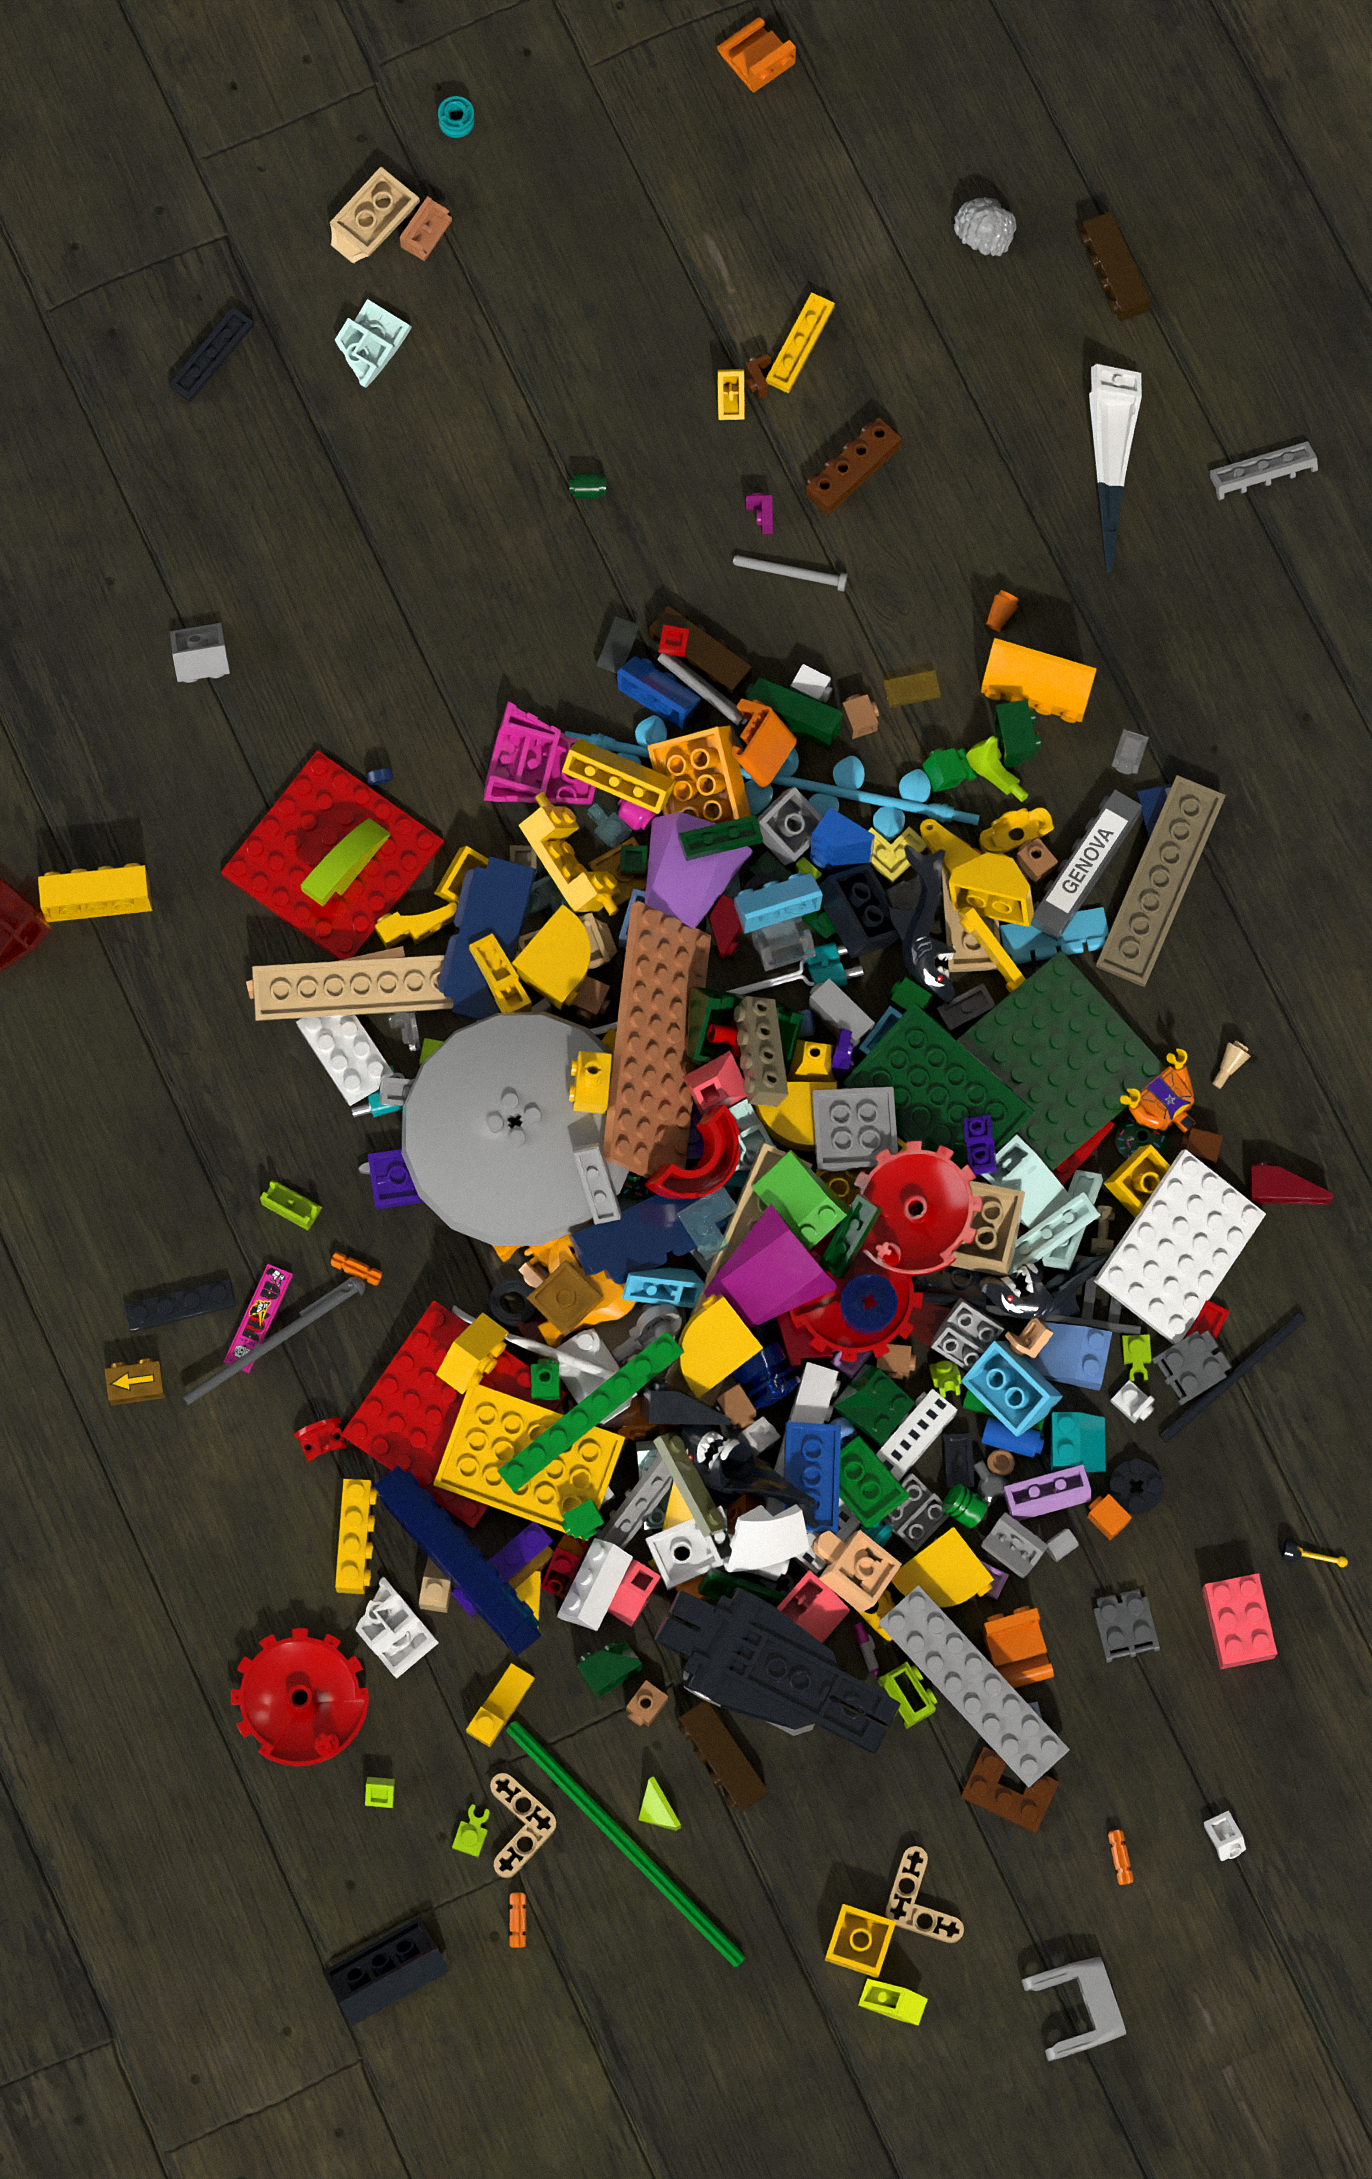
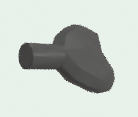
[973,1460,1010,1506]

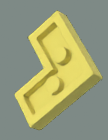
[869,827,928,883]

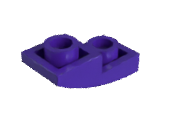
[832,1028,855,1081]
[964,1115,997,1175]

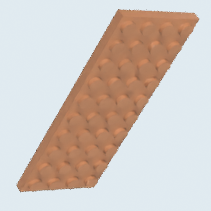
[603,901,711,1179]

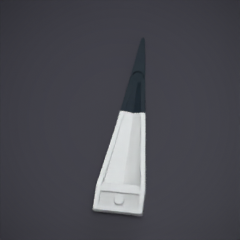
[1089,364,1142,573]

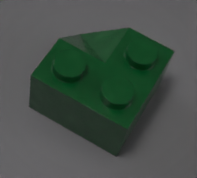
[993,700,1041,770]
[832,1364,915,1445]
[577,1640,642,1700]

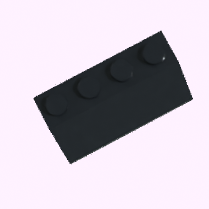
[322,1917,450,2026]

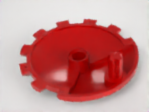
[849,1141,983,1276]
[789,1229,923,1362]
[231,1628,369,1766]

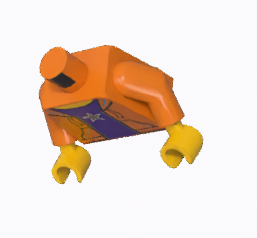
[1120,1049,1196,1134]

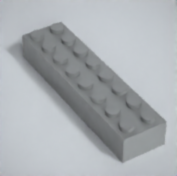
[878,1585,1070,1788]

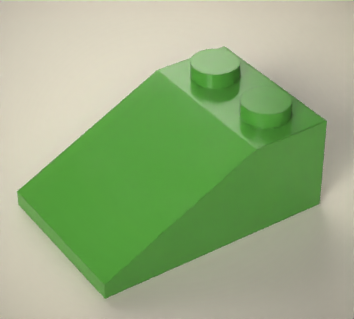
[752,1149,848,1251]

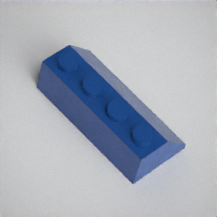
[810,808,875,876]

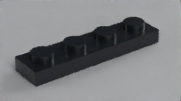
[169,307,254,402]
[123,1279,236,1333]

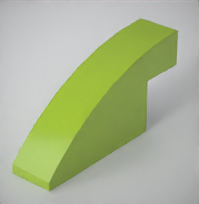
[301,818,391,906]

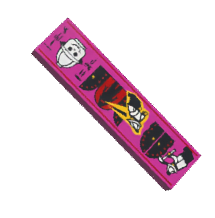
[224,1264,293,1373]

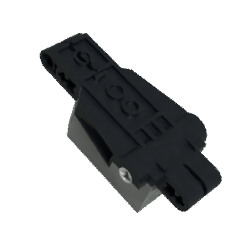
[653,1588,901,1754]

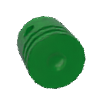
[942,1484,988,1528]

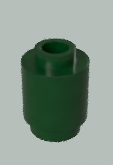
[569,472,606,499]

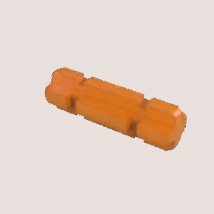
[331,1252,382,1285]
[1108,1830,1134,1885]
[510,1892,526,1948]

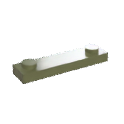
[653,1432,727,1537]

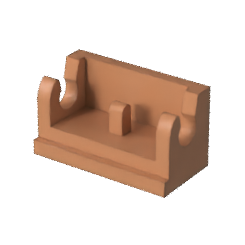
[400,196,452,261]

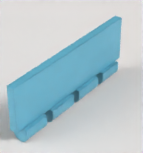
[999,907,1109,965]

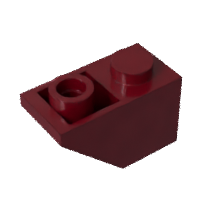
[709,894,744,961]
[541,1533,591,1600]

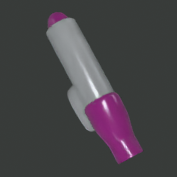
[853,1623,879,1675]

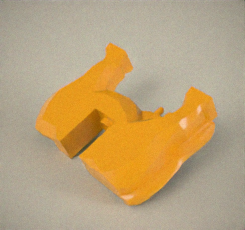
[493,1220,637,1349]

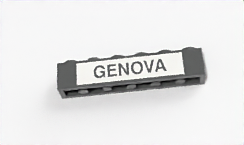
[1031,790,1142,941]

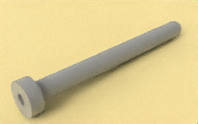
[733,555,848,591]

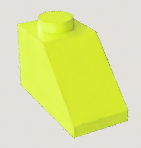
[858,1979,928,2026]

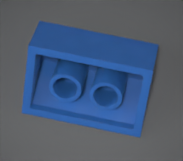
[617,656,701,731]

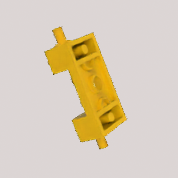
[519,792,621,916]

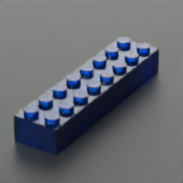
[373,1465,541,1657]

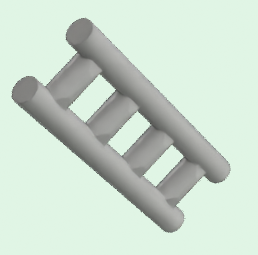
[658,653,748,726]

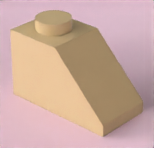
[419,1554,456,1613]

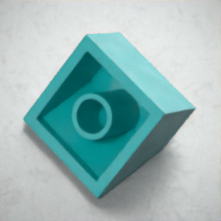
[1050,1412,1106,1472]

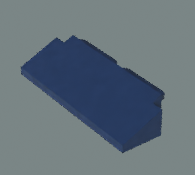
[438,856,536,1020]
[569,1187,734,1284]

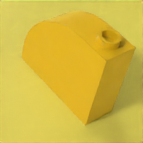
[512,904,591,1010]
[754,1082,837,1155]
[678,1294,763,1398]
[891,1527,994,1608]

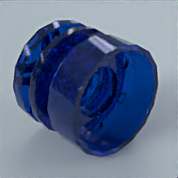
[839,1273,898,1335]
[731,1342,801,1410]

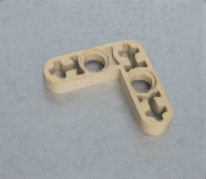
[490,1773,556,1878]
[885,1846,964,1943]

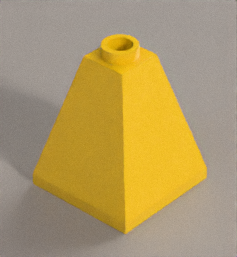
[786,1040,838,1087]

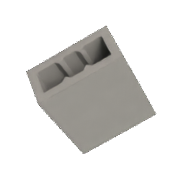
[809,979,875,1054]

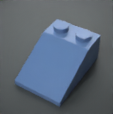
[1023,1322,1112,1391]

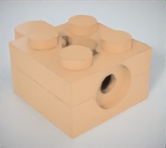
[812,1530,902,1613]

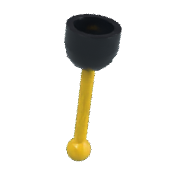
[1281,1539,1348,1567]

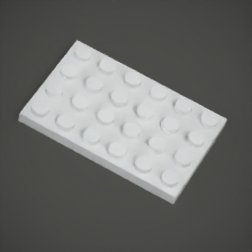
[1094,1150,1266,1345]

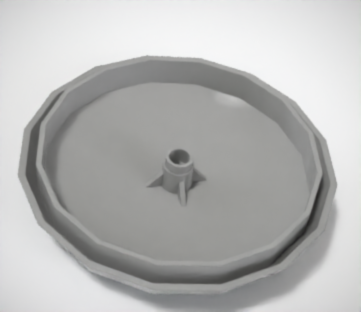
[402,1012,629,1246]

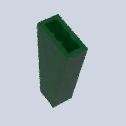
[744,677,843,751]

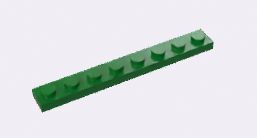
[497,1331,684,1492]

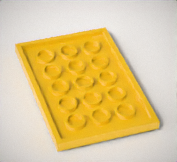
[433,1384,626,1541]

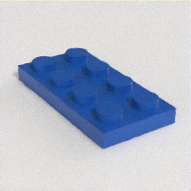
[782,1422,841,1535]

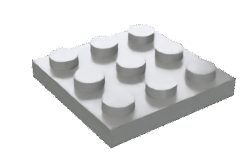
[812,1087,898,1172]

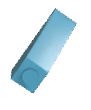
[622,1267,705,1308]

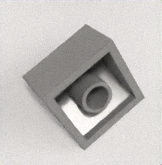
[170,623,230,683]

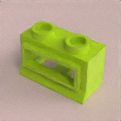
[878,1662,937,1729]

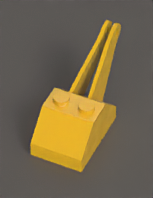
[920,819,1034,927]

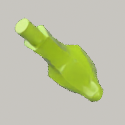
[966,735,1028,802]

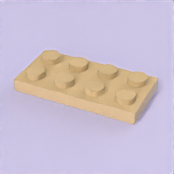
[941,868,1000,972]

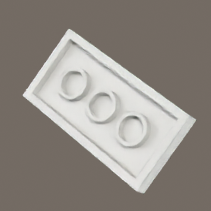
[296,1015,395,1106]

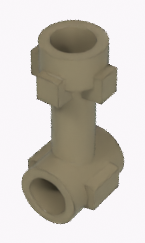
[1090,1206,1115,1256]

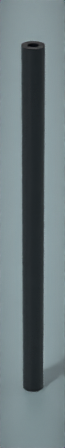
[1159,1312,1306,1443]

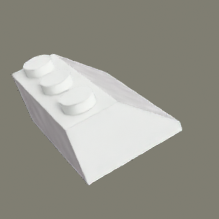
[557,1538,633,1631]

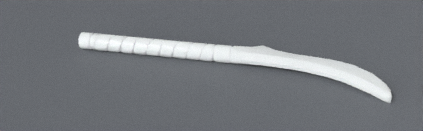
[452,1305,616,1380]

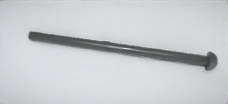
[182,1277,365,1405]

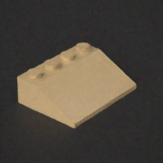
[912,1181,1025,1277]

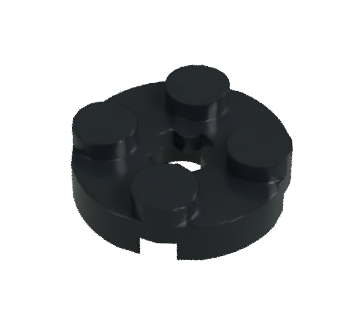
[1109,1459,1164,1514]

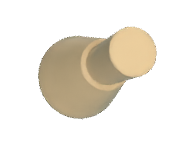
[1212,1041,1251,1089]

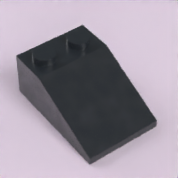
[640,1378,731,1425]

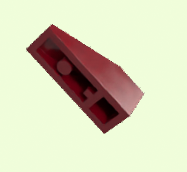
[1249,1162,1333,1205]

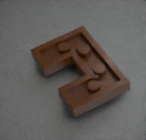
[960,1747,1059,1833]

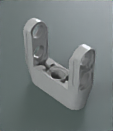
[1021,1956,1126,2061]

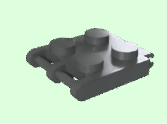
[1152,1330,1232,1405]
[1093,1589,1160,1663]

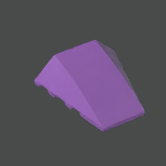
[645,812,753,929]

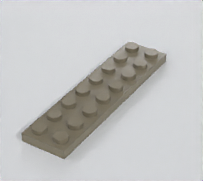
[1096,775,1226,987]

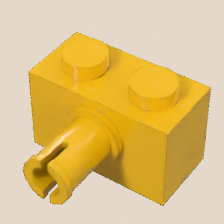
[569,1051,612,1114]

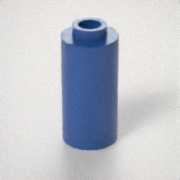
[981,1417,1045,1458]

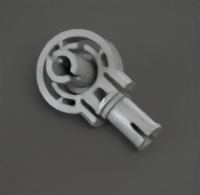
[611,1303,684,1365]

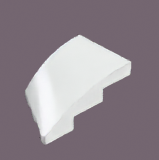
[724,1504,810,1572]
[355,1577,439,1679]

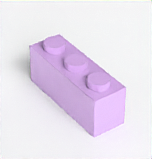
[1004,1465,1091,1521]

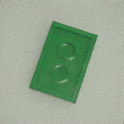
[839,1435,910,1531]

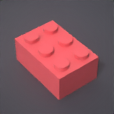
[1202,1573,1277,1669]

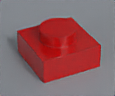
[658,625,689,657]

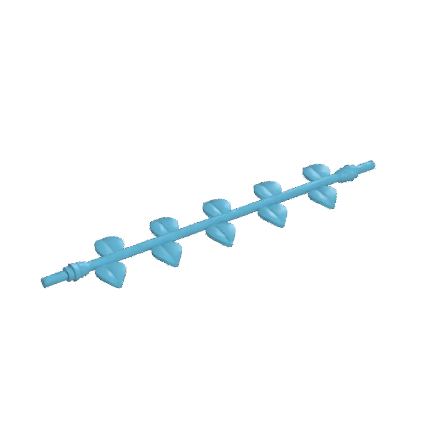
[565,715,980,842]

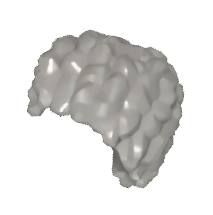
[954,197,1016,256]

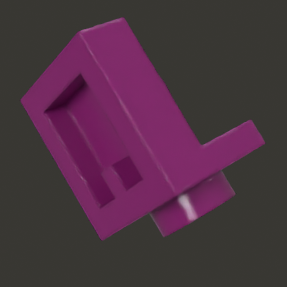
[746,493,773,534]

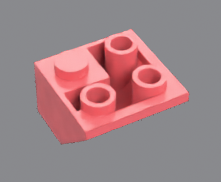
[683,1051,747,1118]
[607,1559,661,1627]

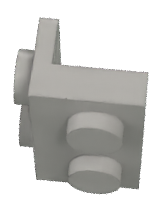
[981,1512,1048,1578]

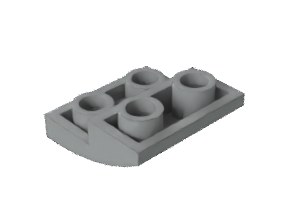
[930,1298,1004,1372]
[882,1473,949,1551]

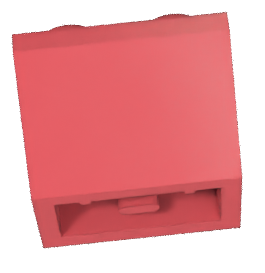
[777,1570,850,1643]

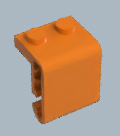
[717,17,796,93]
[732,698,797,788]
[982,1606,1054,1689]

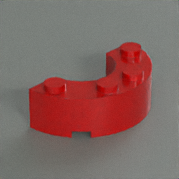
[645,1104,741,1200]

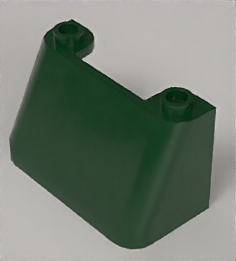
[687,986,804,1076]

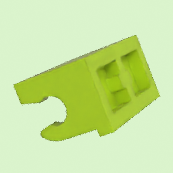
[260,1180,322,1231]

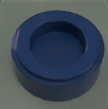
[366,768,394,785]

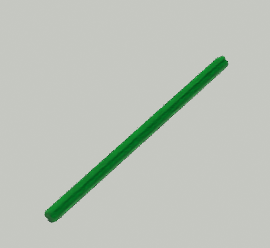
[506,1721,745,1967]

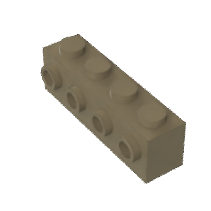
[734,996,788,1107]

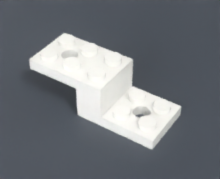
[646,1496,766,1590]

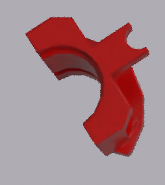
[294,1417,347,1462]

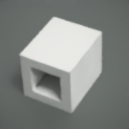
[790,664,833,703]

